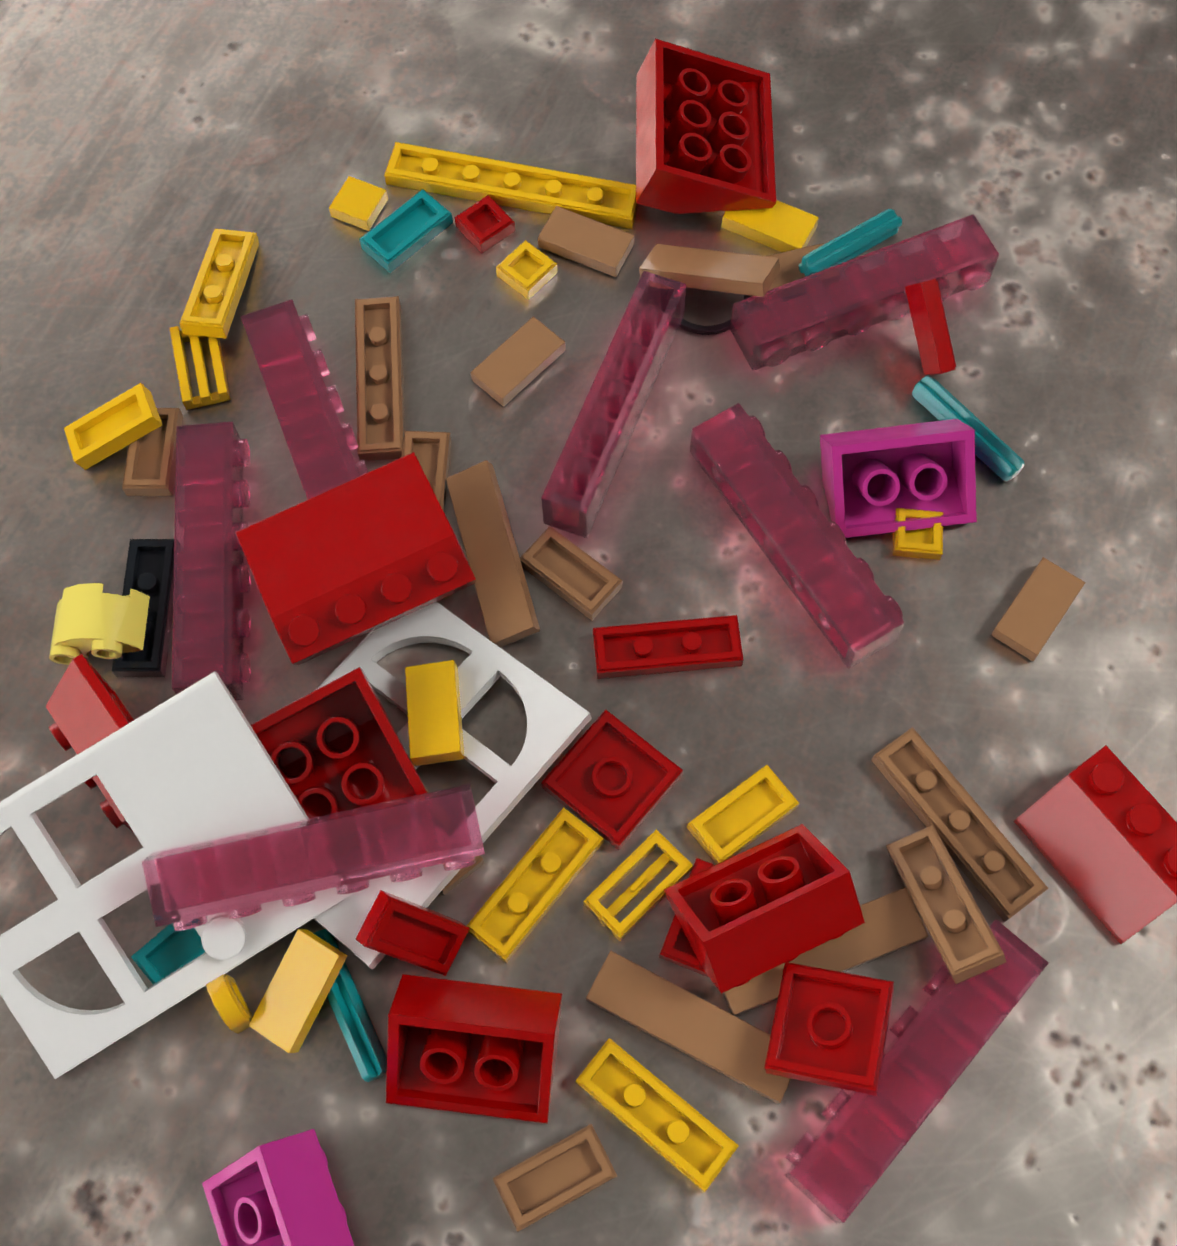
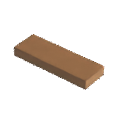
[639,244,780,297]
[886,825,1006,984]

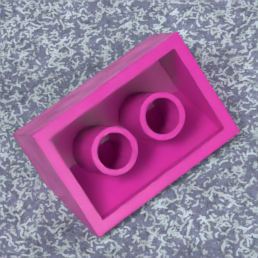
[820,419,977,539]
[202,1129,354,1246]

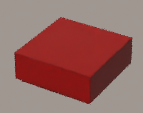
[454,195,515,254]

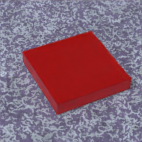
[541,709,683,850]
[764,962,894,1096]

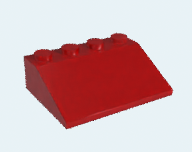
[636,38,777,214]
[235,452,476,665]
[251,667,433,859]

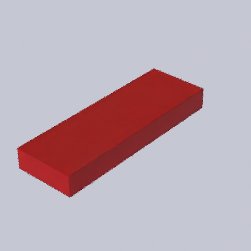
[593,615,744,679]

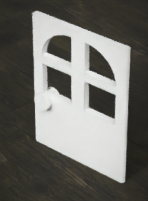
[314,602,592,970]
[0,671,354,1079]

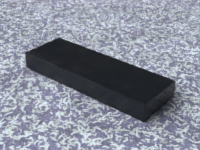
[112,539,181,677]

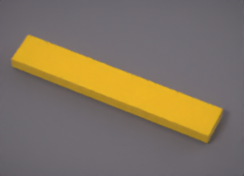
[384,142,639,229]

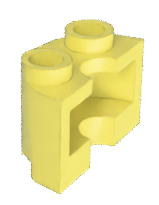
[49,583,150,665]

